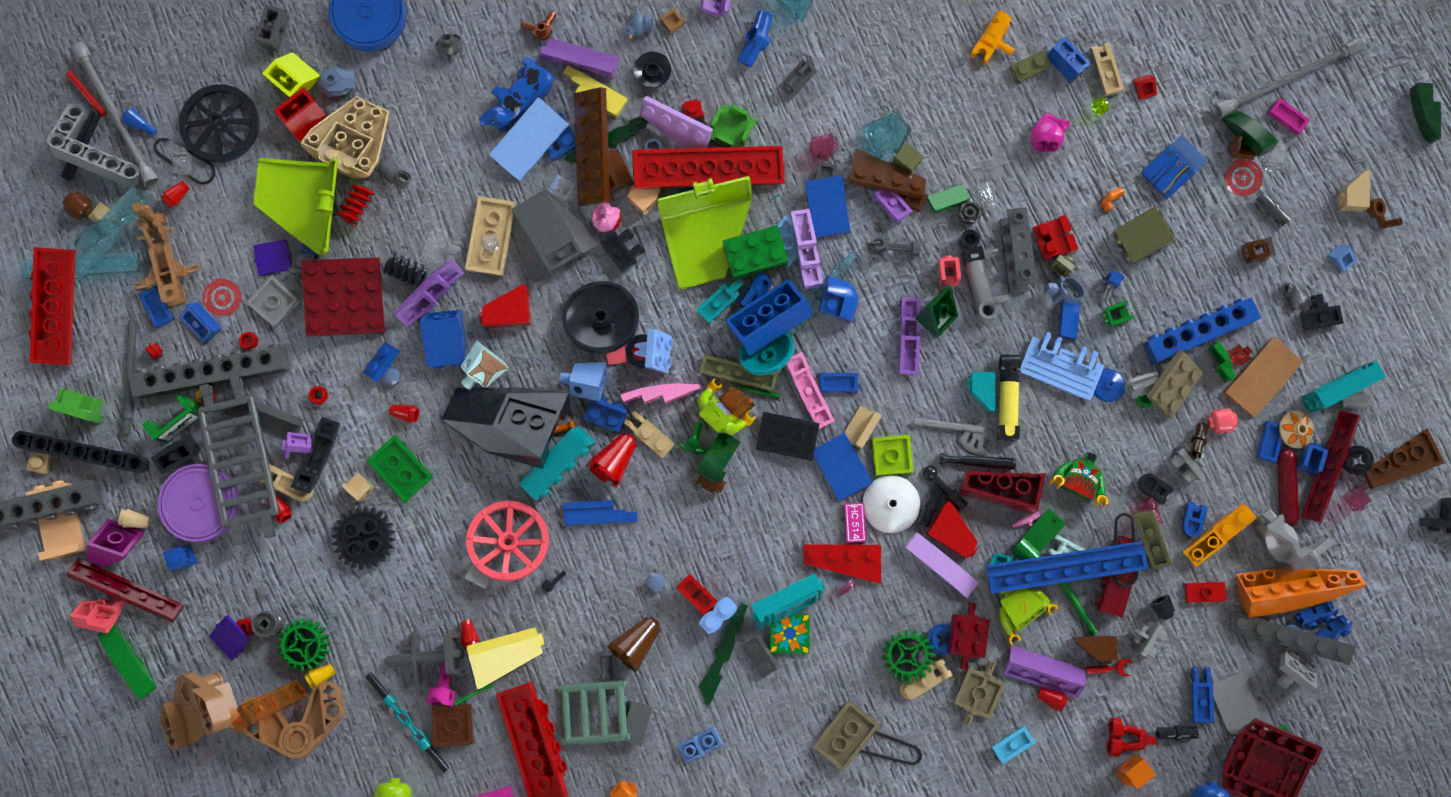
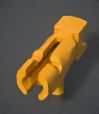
[970,10,1015,65]

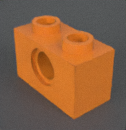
[1115,754,1156,790]

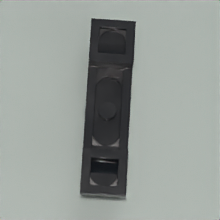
[291,417,340,494]

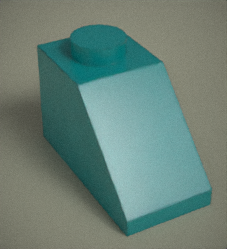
[966,372,995,413]

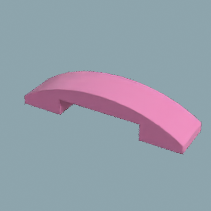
[786,352,835,429]

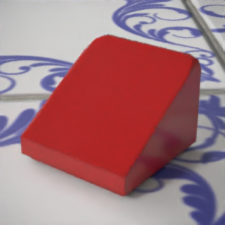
[1133,75,1157,100]

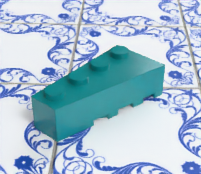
[519,426,597,500]

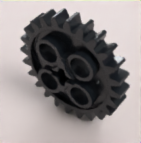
[331,506,396,570]

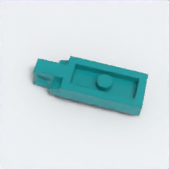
[696,278,744,324]

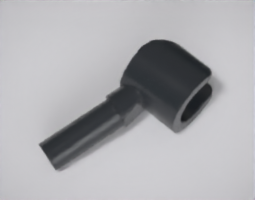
[541,570,566,592]

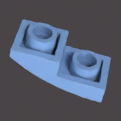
[677,726,723,763]

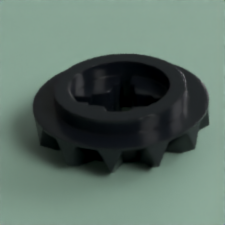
[1343,446,1374,476]

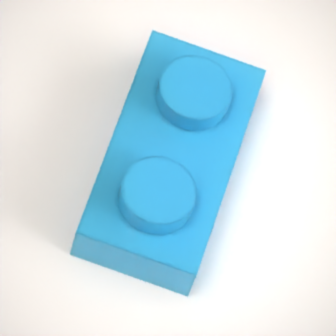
[991,725,1035,764]

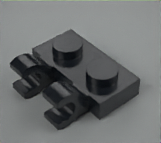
[600,228,645,274]

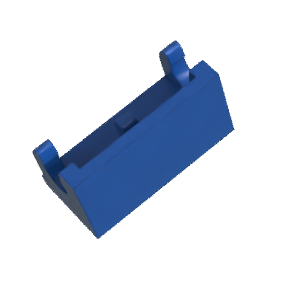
[1047,37,1091,83]

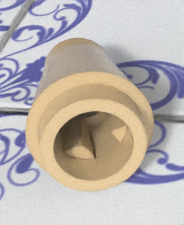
[118,509,150,528]

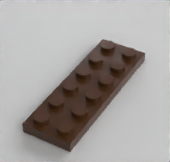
[574,87,610,206]

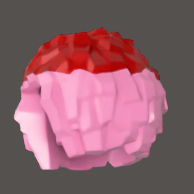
[592,203,622,233]

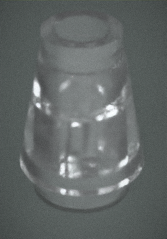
[975,181,997,211]

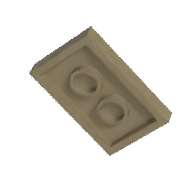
[1147,350,1203,419]
[812,700,880,772]

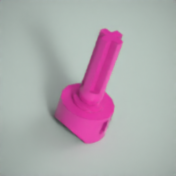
[427,662,455,707]

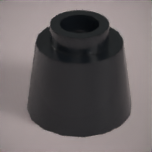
[1150,595,1175,620]

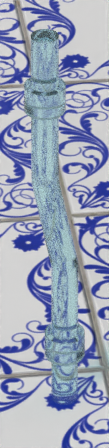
[787,250,859,336]

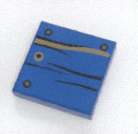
[1141,146,1196,200]

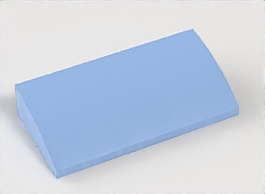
[489,98,569,181]

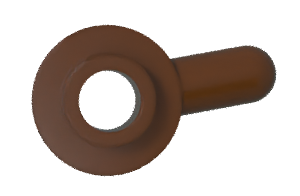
[1366,198,1403,228]

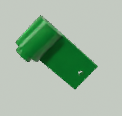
[1010,508,1066,560]

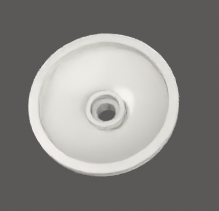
[862,475,920,533]

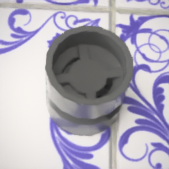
[251,611,285,637]

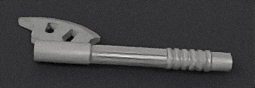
[914,418,988,455]

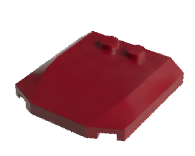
[1222,718,1323,797]

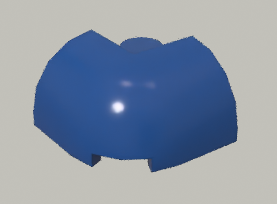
[818,275,858,323]

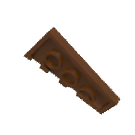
[849,148,927,199]
[1364,428,1445,489]

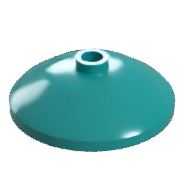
[738,332,795,375]

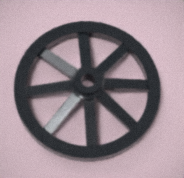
[179,84,260,162]

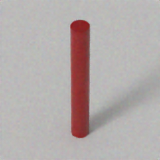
[65,71,107,117]

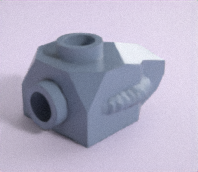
[319,68,356,98]

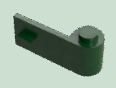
[695,433,740,484]

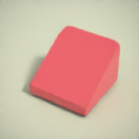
[606,346,627,365]

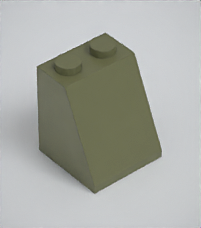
[1114,206,1178,263]

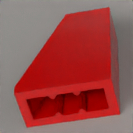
[479,284,531,329]
[925,501,978,559]

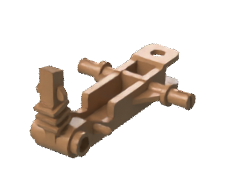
[132,202,200,307]

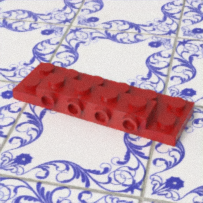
[29,247,76,365]
[496,682,569,797]

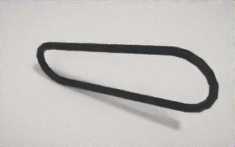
[154,138,215,184]
[1113,513,1139,587]
[860,731,922,765]

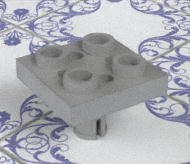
[1277,647,1317,694]

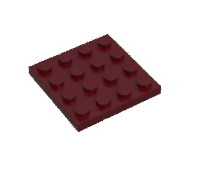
[301,257,385,337]

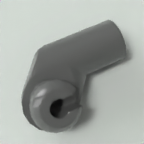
[1282,283,1300,310]

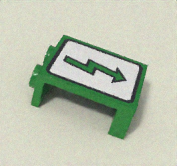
[142,395,202,444]

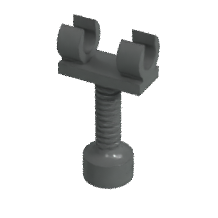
[868,237,921,257]

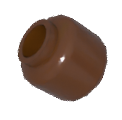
[62,192,93,220]

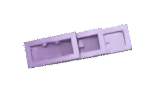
[790,209,823,289]
[905,532,979,598]

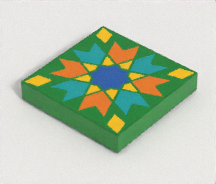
[770,613,810,654]

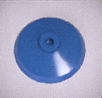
[1094,368,1125,402]

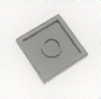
[246,275,301,329]

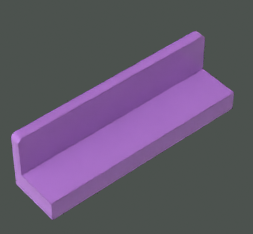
[540,38,619,79]
[1003,645,1086,699]

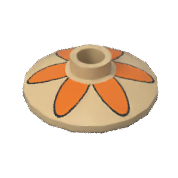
[1279,411,1314,449]

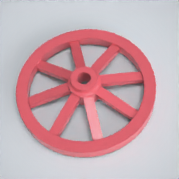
[466,501,549,581]

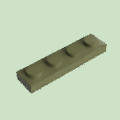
[699,354,778,392]

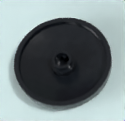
[562,281,639,354]

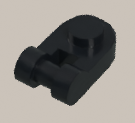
[1138,473,1174,505]

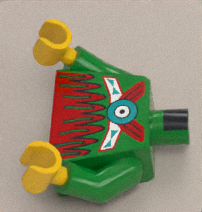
[1049,452,1108,509]

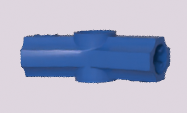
[737,10,773,68]

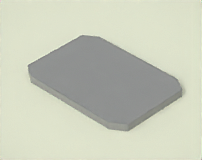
[1213,673,1261,734]

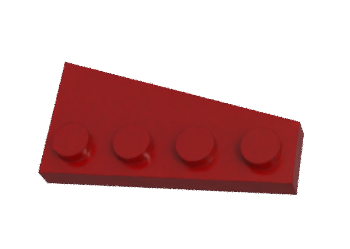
[803,544,881,584]

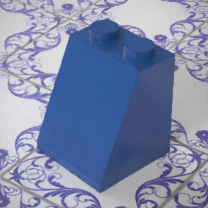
[420,309,467,369]

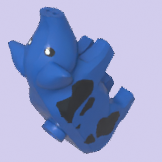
[479,56,555,131]

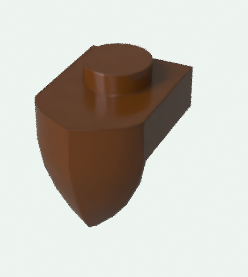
[1227,136,1256,160]

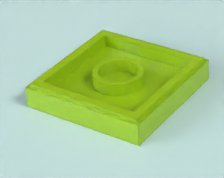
[871,435,914,476]

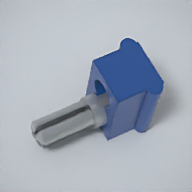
[1102,270,1125,301]

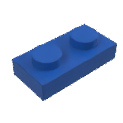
[363,341,400,383]

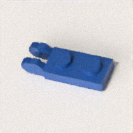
[1191,666,1214,723]

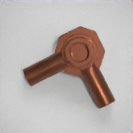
[521,11,557,41]

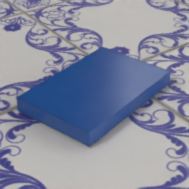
[804,175,850,237]
[814,432,873,501]

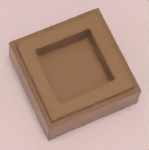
[659,8,686,34]

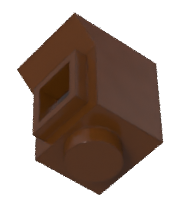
[1241,237,1276,264]
[694,475,726,493]

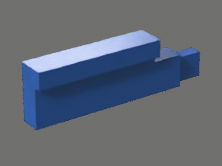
[563,500,638,526]

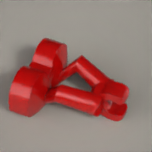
[1107,717,1155,757]

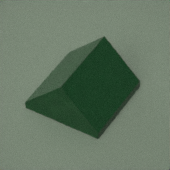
[915,284,959,338]

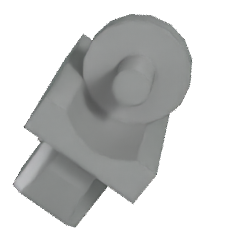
[1169,448,1205,483]
[1131,620,1167,658]

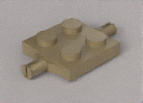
[953,661,1006,726]

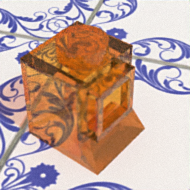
[720,386,755,419]

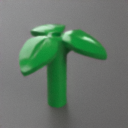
[676,422,708,454]

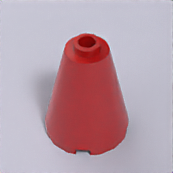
[586,433,637,488]

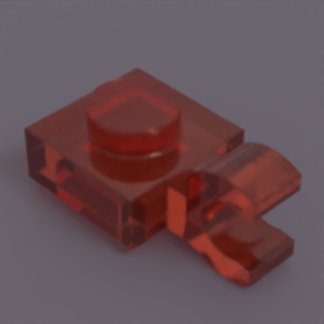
[1227,344,1253,366]

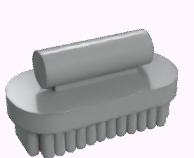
[1125,372,1160,399]

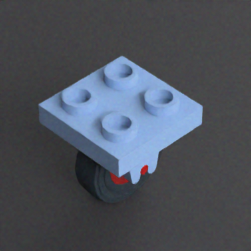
[626,329,673,373]

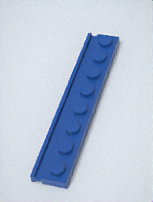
[986,541,1148,594]

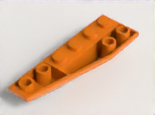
[1236,568,1366,618]

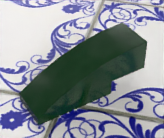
[1410,83,1441,144]
[1222,111,1278,157]

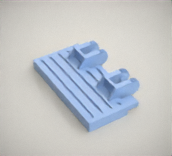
[1020,332,1104,401]

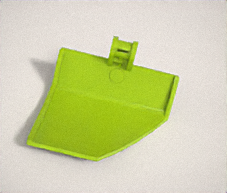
[253,157,338,258]
[657,176,752,289]

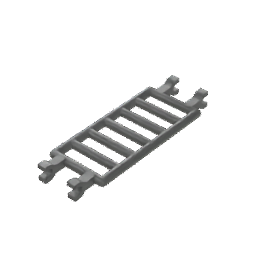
[197,377,279,546]

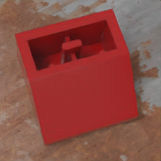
[273,87,328,143]

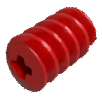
[336,185,375,227]

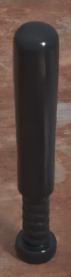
[939,453,1016,470]

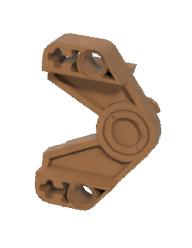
[161,672,241,750]
[240,682,345,759]

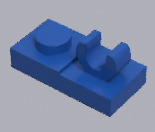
[737,272,773,307]

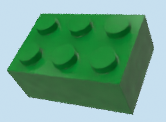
[723,225,788,281]

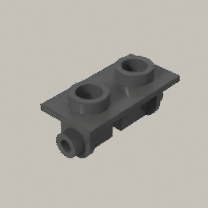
[779,59,817,98]

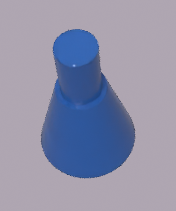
[122,108,157,136]

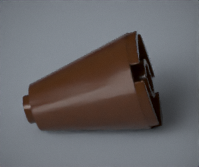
[607,617,660,672]

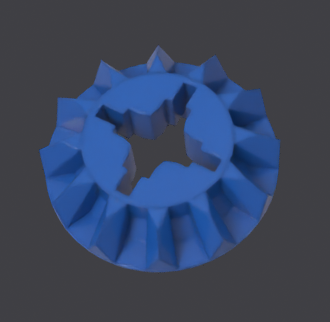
[927,624,951,655]

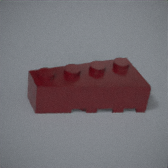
[958,471,1046,514]

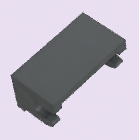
[621,700,652,747]

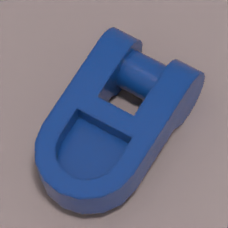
[1182,501,1208,537]

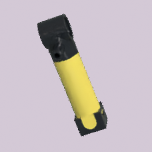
[997,354,1021,441]

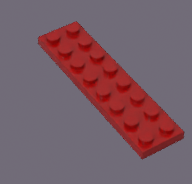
[632,146,785,189]

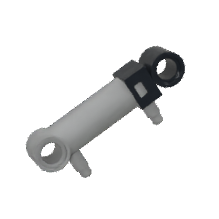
[958,229,1009,322]

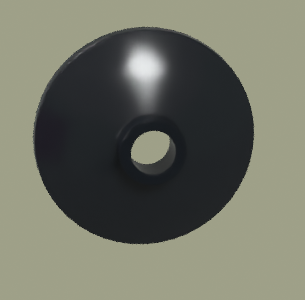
[634,51,671,88]

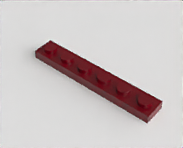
[1301,411,1361,524]
[66,558,184,623]

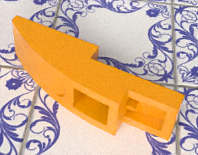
[1183,503,1257,567]

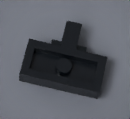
[1300,294,1344,331]

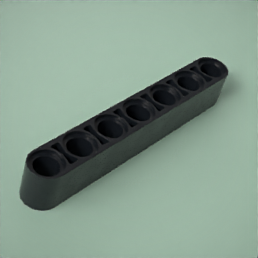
[12,431,149,473]

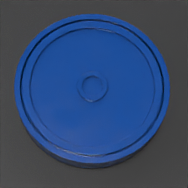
[329,0,407,52]

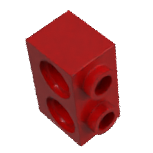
[676,574,717,615]

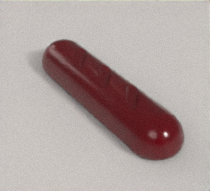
[1277,449,1299,527]

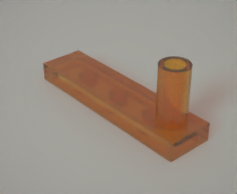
[231,680,308,733]

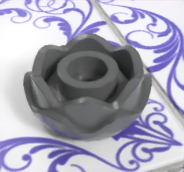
[958,201,982,224]

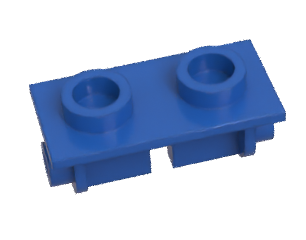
[1294,602,1339,631]
[1315,615,1353,640]

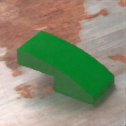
[1207,341,1235,383]

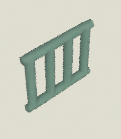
[558,680,631,745]

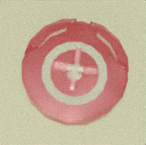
[1224,159,1263,197]
[202,278,242,316]

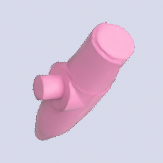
[1012,512,1041,528]

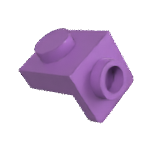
[700,0,731,17]

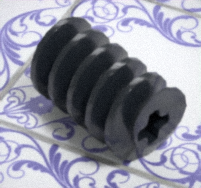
[383,252,427,288]

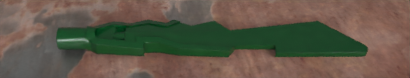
[565,116,649,163]
[699,603,748,705]

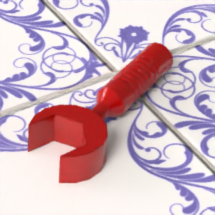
[1086,659,1134,677]

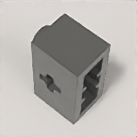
[254,4,289,52]

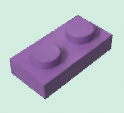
[873,190,912,224]

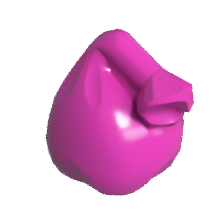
[1030,113,1070,152]

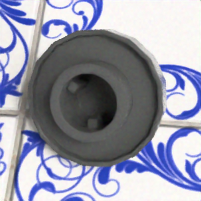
[435,34,463,57]

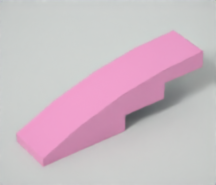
[621,383,701,404]

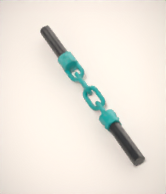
[365,672,450,773]

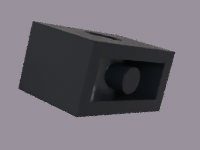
[151,434,201,474]

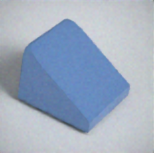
[1328,244,1357,272]

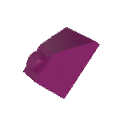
[87,519,144,567]

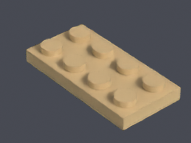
[465,196,517,277]

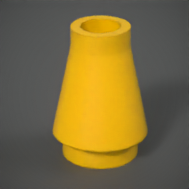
[304,663,336,689]

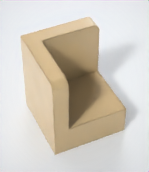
[341,473,375,502]

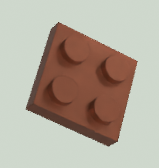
[431,704,474,747]

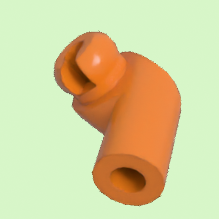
[1101,187,1125,212]

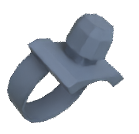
[1044,275,1085,305]

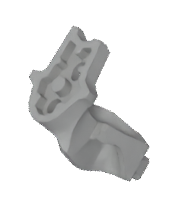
[1255,509,1336,571]

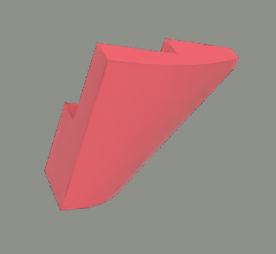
[70,598,125,633]

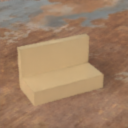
[845,406,882,450]

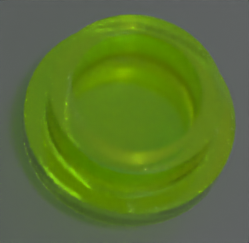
[1092,97,1109,116]

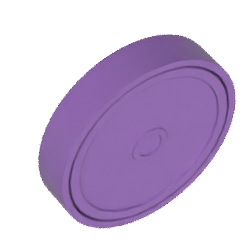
[158,464,240,542]

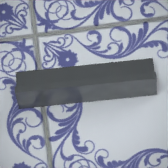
[224,390,304,437]

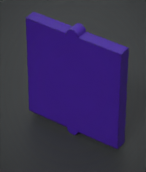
[253,239,292,276]
[209,615,251,661]

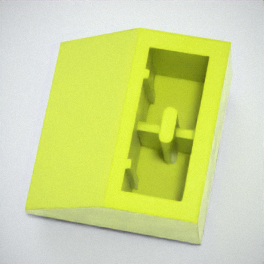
[262,52,321,98]

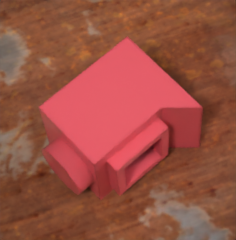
[938,255,961,287]

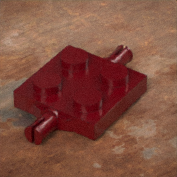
[947,602,990,670]

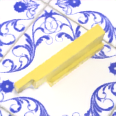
[563,65,628,119]

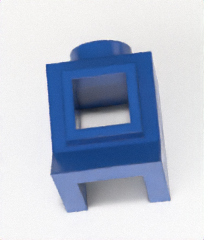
[1297,443,1328,475]
[163,545,198,571]

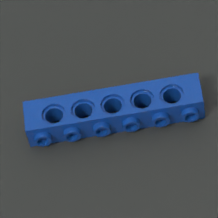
[1143,297,1261,365]

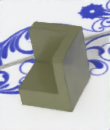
[893,143,924,173]

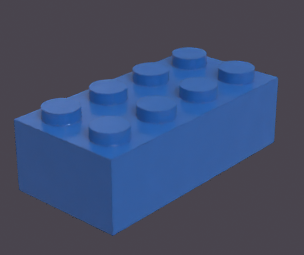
[725,279,813,356]

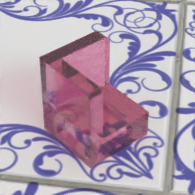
[1342,484,1371,512]

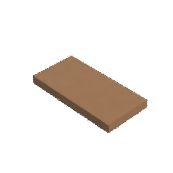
[1224,336,1303,418]

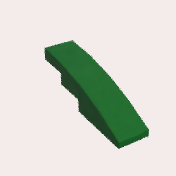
[97,624,157,700]

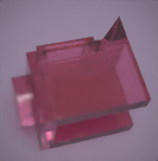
[809,133,839,163]

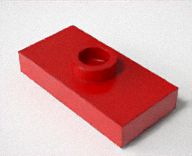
[1184,582,1226,603]

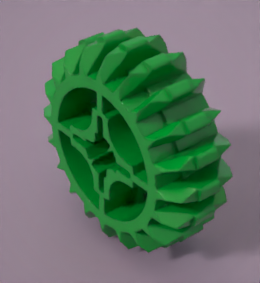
[276,618,331,672]
[882,630,935,684]

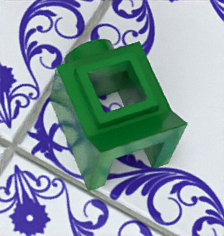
[1101,300,1134,328]

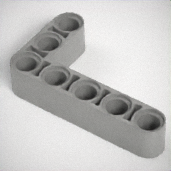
[47,103,140,188]

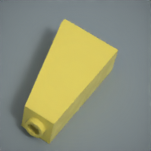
[467,627,544,689]

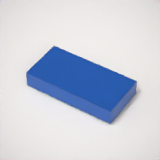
[138,286,175,329]
[819,373,858,393]
[1256,421,1282,463]

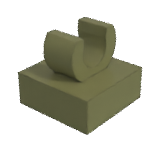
[1049,254,1075,278]

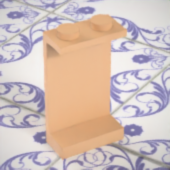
[26,480,86,561]

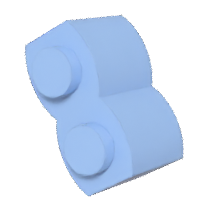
[699,597,737,634]

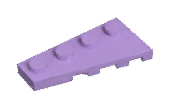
[639,96,713,148]

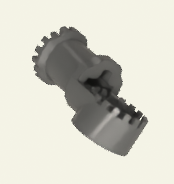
[375,157,411,189]

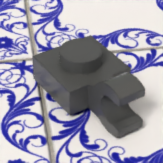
[816,162,850,183]

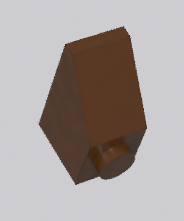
[1073,636,1118,664]

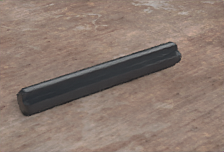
[60,111,101,181]

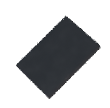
[756,412,820,461]

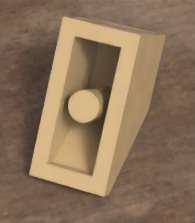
[1337,170,1370,212]

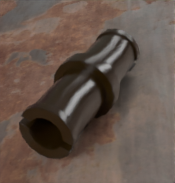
[1189,423,1209,459]

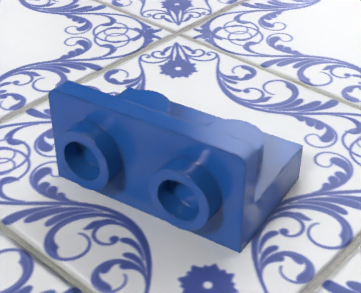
[583,397,628,433]

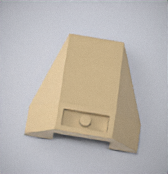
[301,96,390,179]

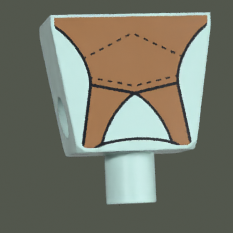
[461,341,509,390]

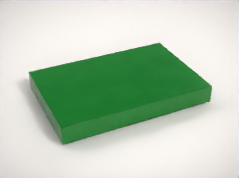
[366,435,434,503]

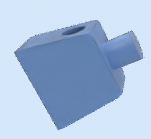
[560,362,607,401]

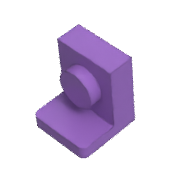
[281,432,311,459]

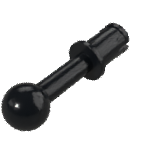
[922,466,968,512]

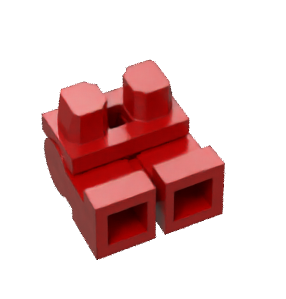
[1032,215,1079,261]

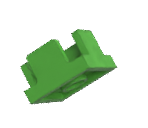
[709,104,757,147]
[48,388,104,424]

